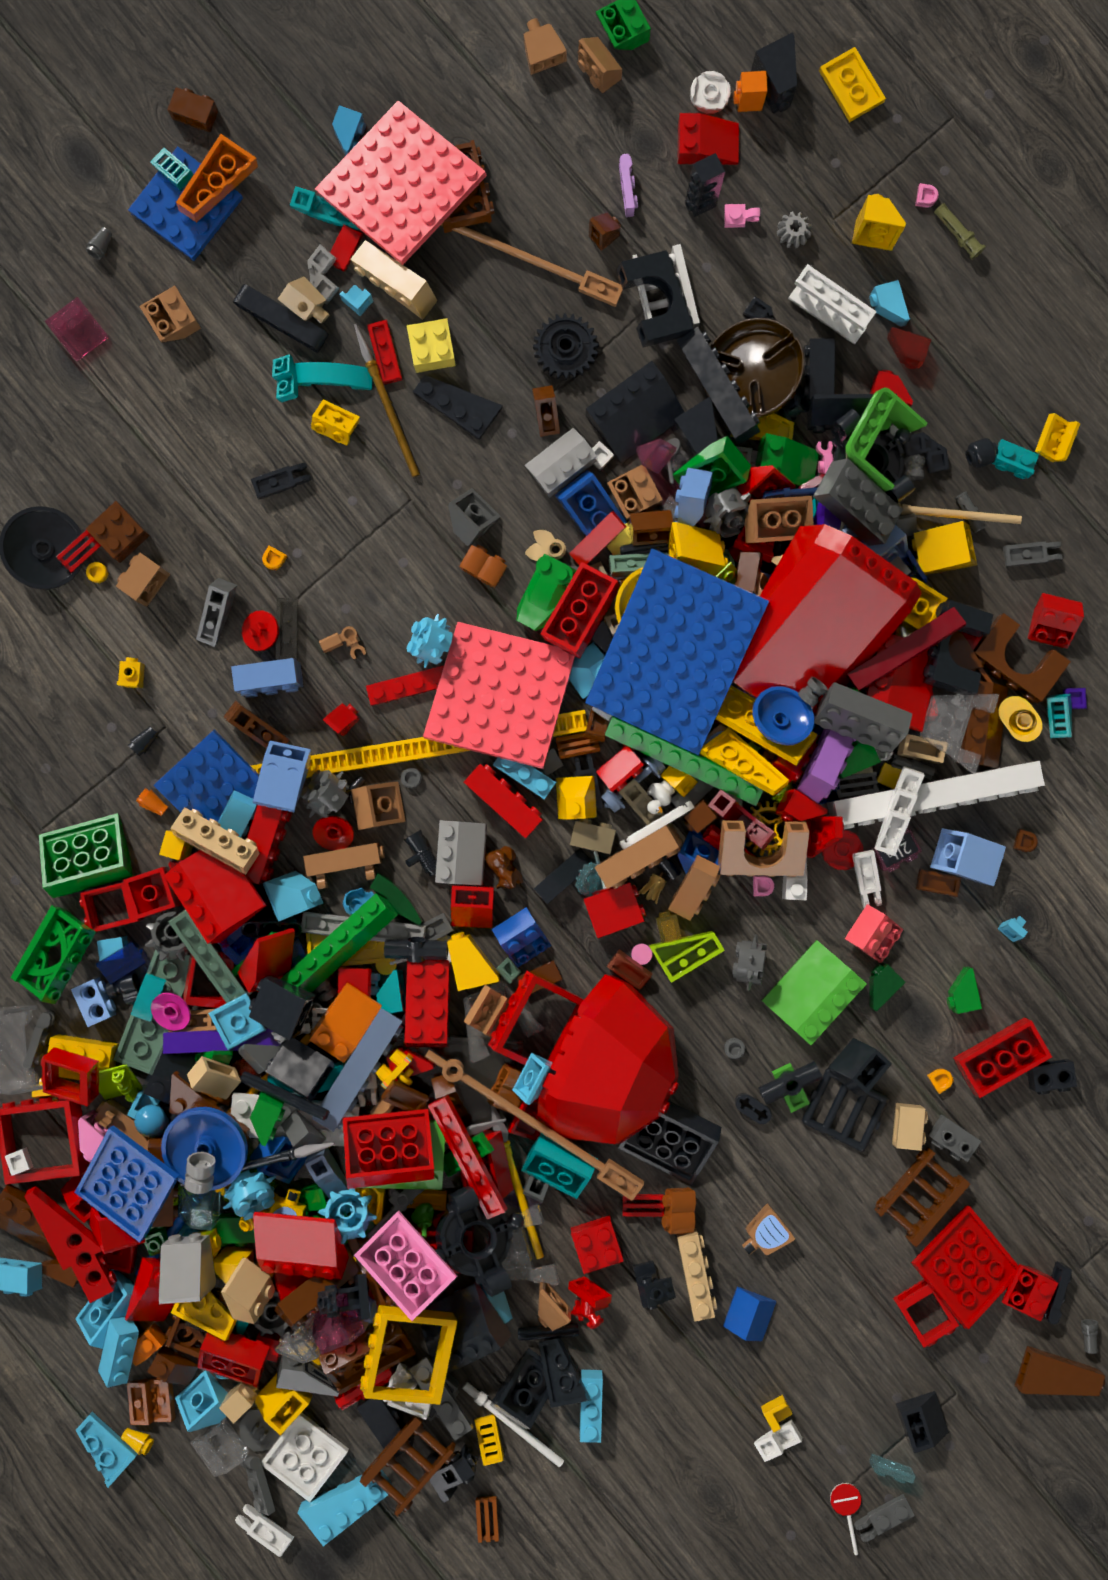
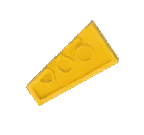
[699,728,789,796]

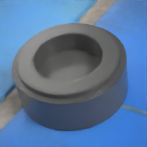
[401,768,422,788]
[724,1038,745,1059]

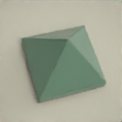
[496,957,521,984]

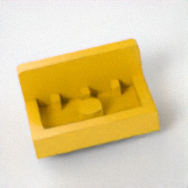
[1035,413,1080,462]

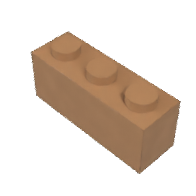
[668,855,720,921]

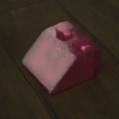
[45,297,109,361]
[312,1293,365,1355]

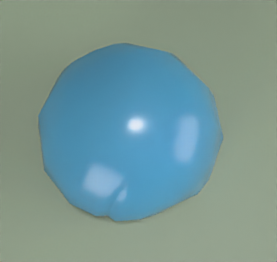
[342,888,374,916]
[134,1104,169,1138]

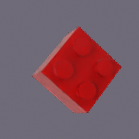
[571,1215,624,1274]

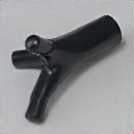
[345,776,366,804]

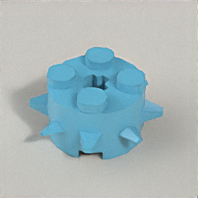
[407,614,453,668]
[223,1170,276,1220]
[319,1188,377,1244]

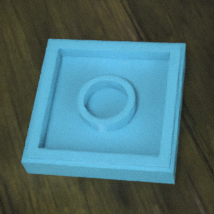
[208,993,266,1050]

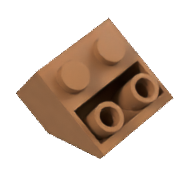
[577,37,622,93]
[140,285,201,342]
[607,464,663,520]

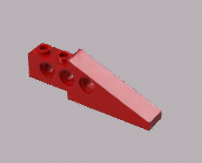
[24,1186,117,1303]

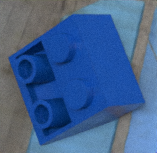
[492,907,552,968]

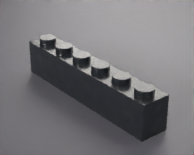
[677,327,761,445]

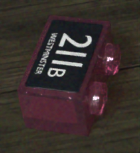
[870,829,922,872]

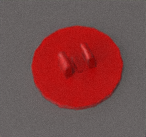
[242,610,279,651]

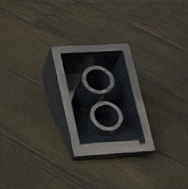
[142,1046,198,1104]
[490,1348,548,1429]

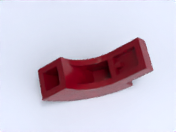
[708,790,776,851]

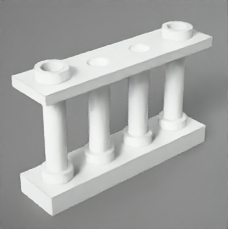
[632,244,700,331]
[788,264,876,345]

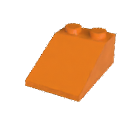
[309,982,382,1063]

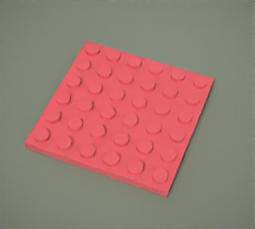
[315,101,487,265]
[423,622,575,769]

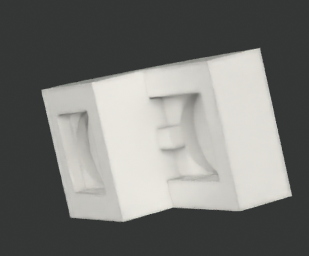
[754,1420,802,1462]

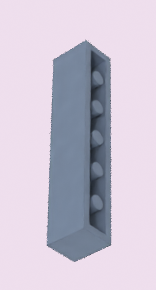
[312,1008,404,1132]

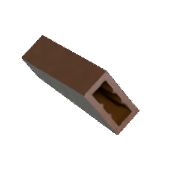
[1015,1346,1105,1396]

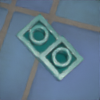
[272,354,298,403]
[131,973,166,1022]

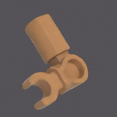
[319,626,366,660]

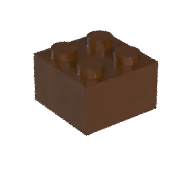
[85,501,150,563]

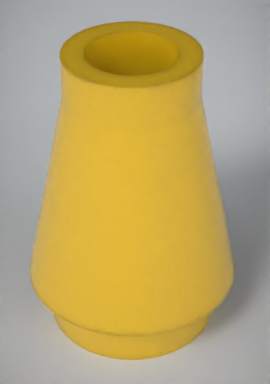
[121,1428,154,1455]

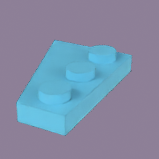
[76,1412,137,1488]

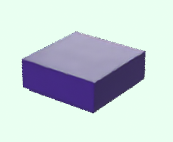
[1063,688,1087,709]

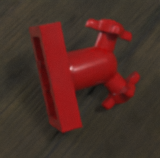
[568,1276,612,1329]

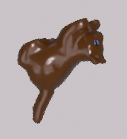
[485,846,523,890]

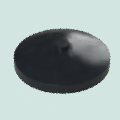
[0,506,86,590]

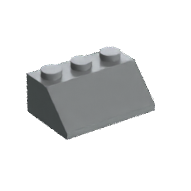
[525,428,598,498]
[435,820,487,885]

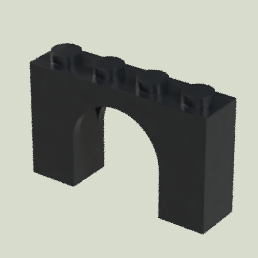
[616,250,693,348]
[923,600,994,696]

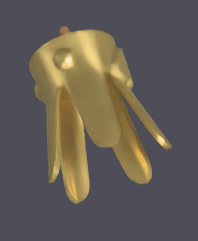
[638,872,666,904]

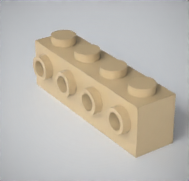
[171,807,259,875]
[676,1228,717,1322]

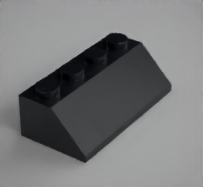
[807,394,897,433]

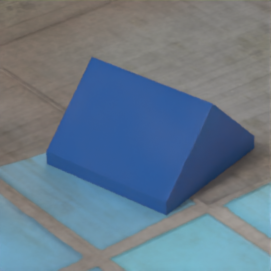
[723,1286,776,1341]

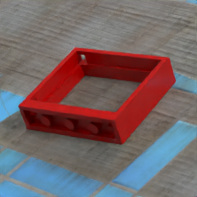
[488,971,584,1065]
[0,1096,90,1185]

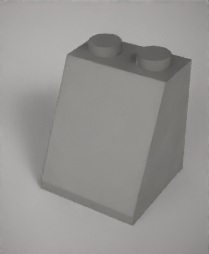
[159,1233,216,1304]

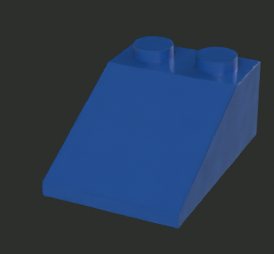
[555,470,627,536]

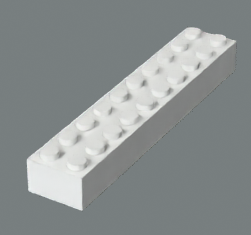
[827,761,1045,829]

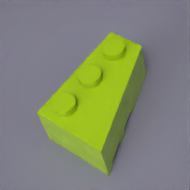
[648,931,725,983]

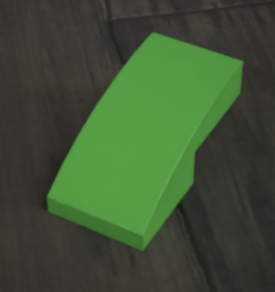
[772,1063,810,1113]

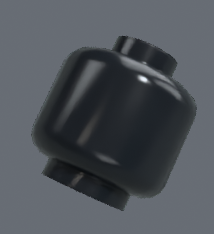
[965,438,998,468]

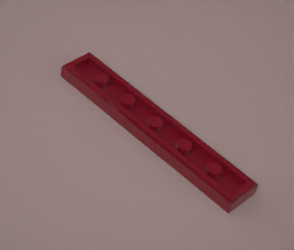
[847,607,966,692]

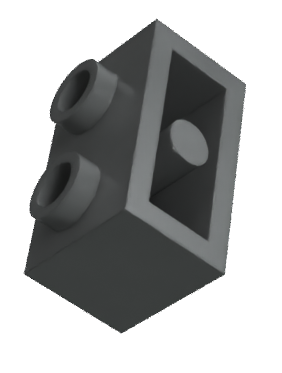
[928,1114,981,1162]

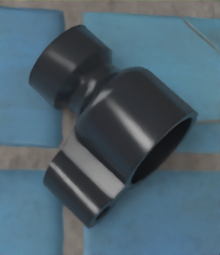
[106,973,141,1005]

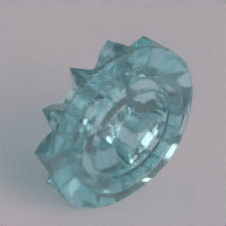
[575,862,601,895]

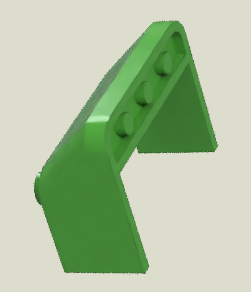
[846,388,927,492]

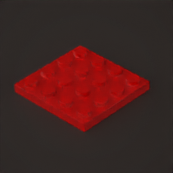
[911,1206,1019,1329]

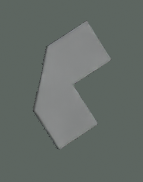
[307,244,339,304]

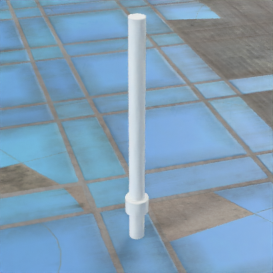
[462,1382,564,1467]

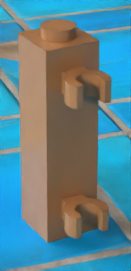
[303,843,385,889]
[94,1098,164,1151]

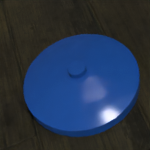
[161,1107,248,1191]

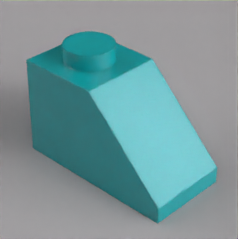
[376,970,406,1015]

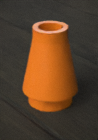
[136,788,169,816]

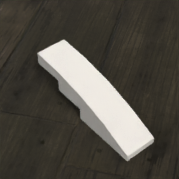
[875,766,925,856]

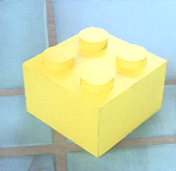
[407,318,456,373]

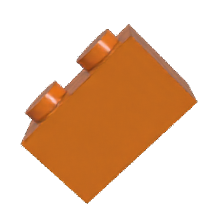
[733,71,767,112]

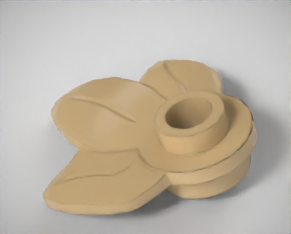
[525,530,566,561]

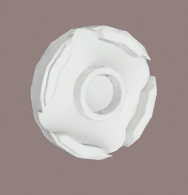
[690,71,731,114]

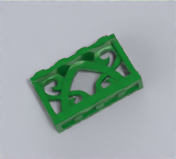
[10,905,96,1004]

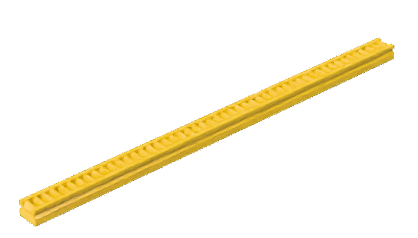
[251,710,587,778]

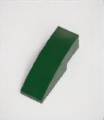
[370,873,423,925]

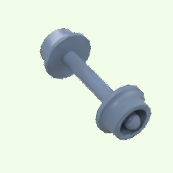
[601,756,666,813]

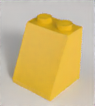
[912,521,977,575]
[668,522,728,576]
[447,932,501,991]

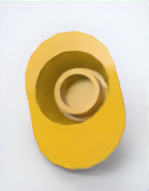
[999,696,1042,742]

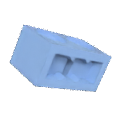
[71,977,116,1027]

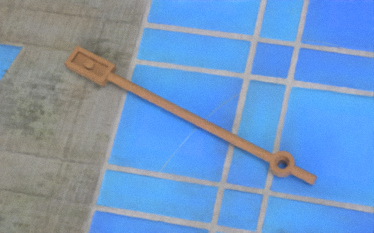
[441,224,623,307]
[425,1050,644,1201]

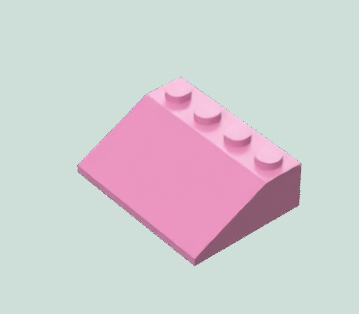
[354,1211,457,1321]

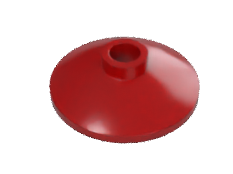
[313,816,354,851]

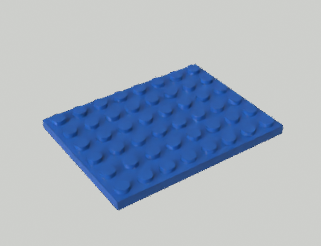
[585,548,769,755]

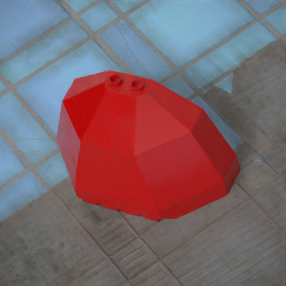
[537,974,679,1144]

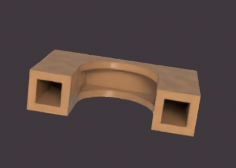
[718,820,809,877]

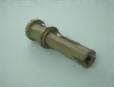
[934,203,986,260]

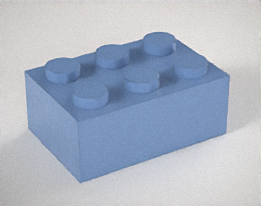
[231,658,303,698]

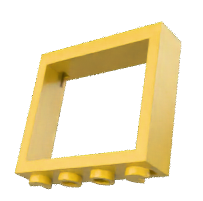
[360,1305,457,1405]

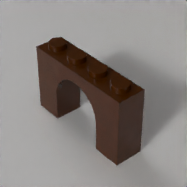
[974,613,1071,703]

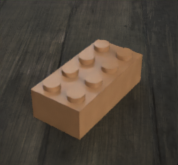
[594,822,683,889]

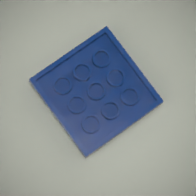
[128,146,243,261]
[153,729,259,822]
[74,1125,180,1243]

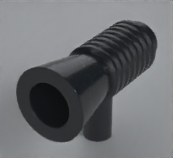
[404,830,437,876]

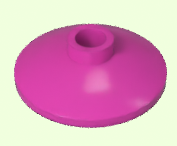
[151,993,191,1031]

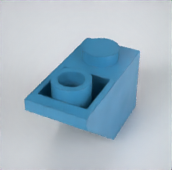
[332,105,366,156]

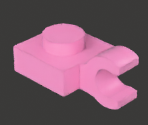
[724,204,760,228]
[816,442,833,474]

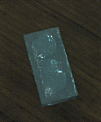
[869,1454,916,1484]

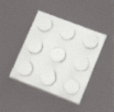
[261,1412,349,1502]

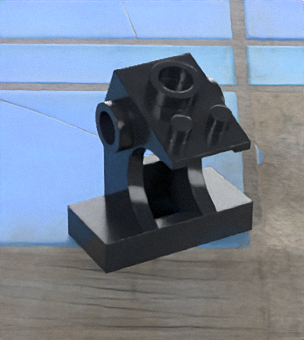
[633,1260,676,1310]
[317,1274,370,1321]
[421,1444,479,1503]

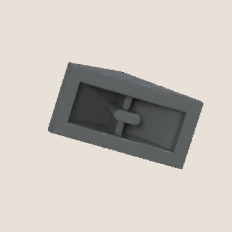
[239,1044,279,1074]
[281,1109,326,1148]
[523,1175,549,1203]

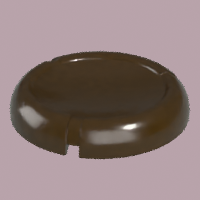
[705,318,805,418]

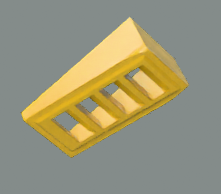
[474,1414,504,1466]

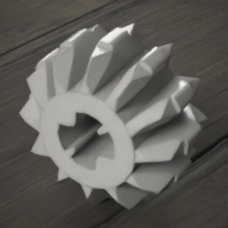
[777,211,812,248]

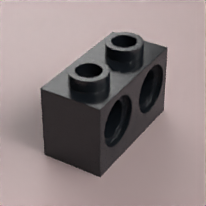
[1027,1059,1077,1095]

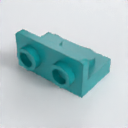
[992,439,1039,479]

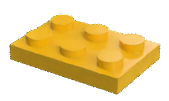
[819,47,886,122]

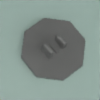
[239,1408,282,1452]

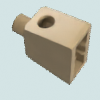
[278,277,329,324]

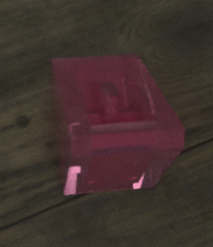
[636,439,677,474]

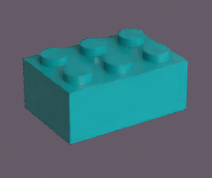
[521,1133,598,1199]

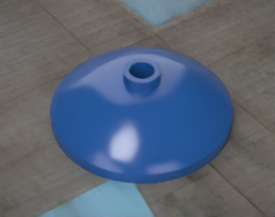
[752,686,814,745]

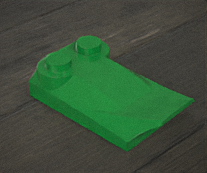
[516,554,577,631]

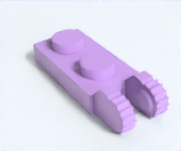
[619,154,638,217]

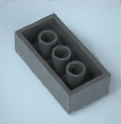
[813,459,903,546]
[814,682,912,753]

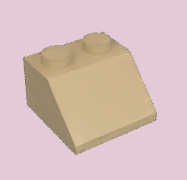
[221,1257,275,1324]

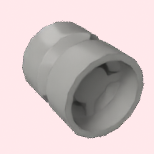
[184,1152,216,1194]

